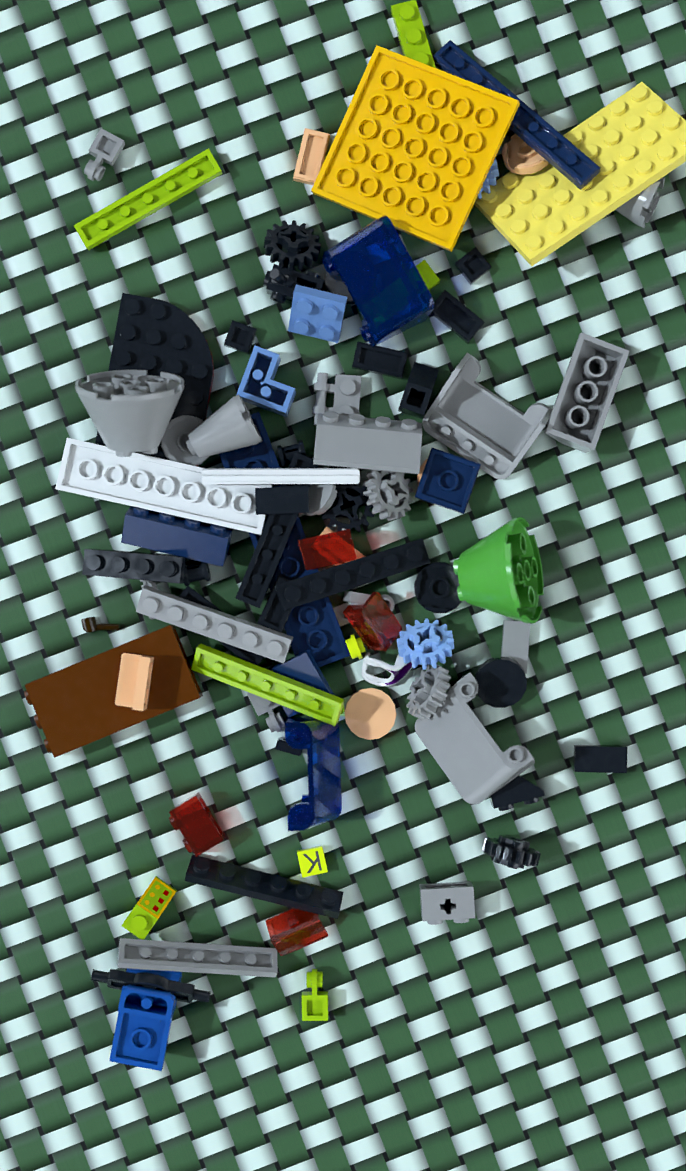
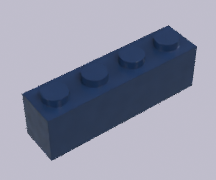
[121,506,233,567]

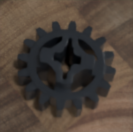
[264,220,321,271]
[322,484,375,535]
[482,835,541,869]

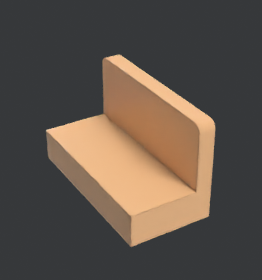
[115,653,154,711]

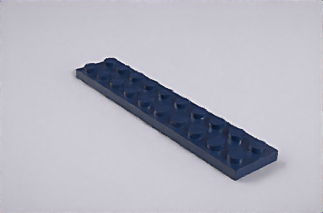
[219,412,350,667]

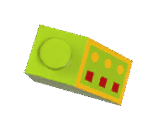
[121,876,177,940]

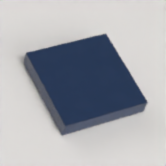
[414,448,481,514]
[268,649,334,718]

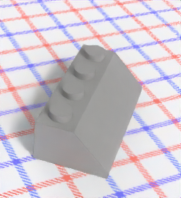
[545,332,630,453]
[313,411,422,474]

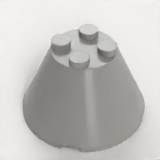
[75,369,184,457]

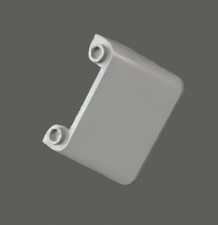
[422,353,553,479]
[415,673,535,805]

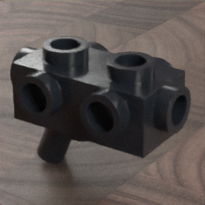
[263,264,327,304]

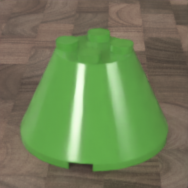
[453,517,544,624]

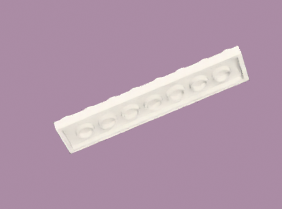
[55,438,273,535]

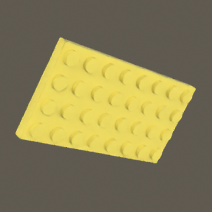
[474,82,686,266]

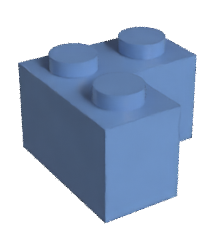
[236,346,296,417]

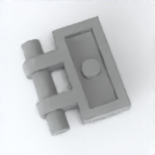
[312,373,361,425]

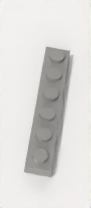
[136,585,293,663]
[117,938,278,978]

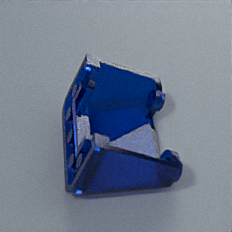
[322,216,434,347]
[285,717,342,831]

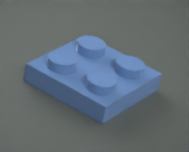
[288,285,347,343]

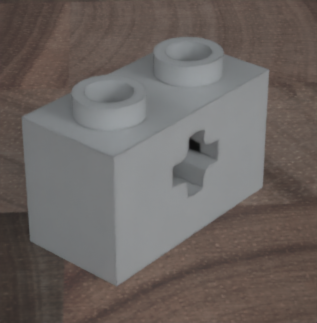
[419,881,475,925]

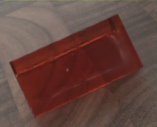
[298,529,356,570]
[343,592,402,651]
[265,908,328,956]

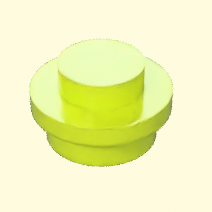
[345,634,366,660]

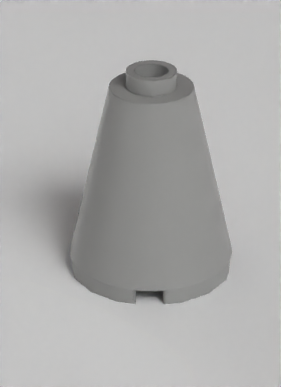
[615,177,665,228]
[186,394,263,458]

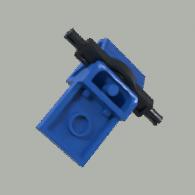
[91,968,211,1071]

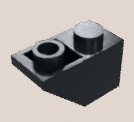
[398,361,439,419]
[489,775,545,811]

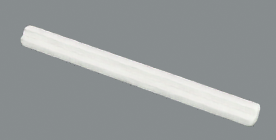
[201,468,360,484]

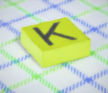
[297,845,328,878]

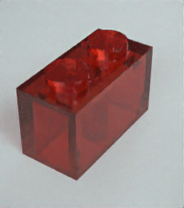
[169,792,225,857]

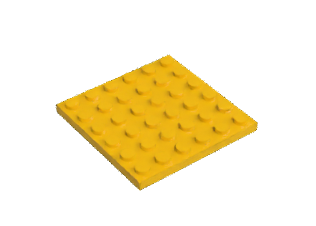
[311,45,520,252]

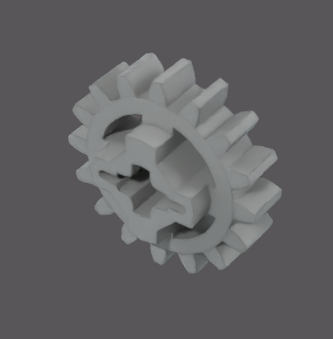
[363,470,413,521]
[406,665,451,720]

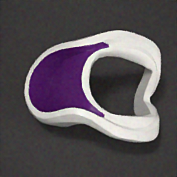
[361,652,412,687]

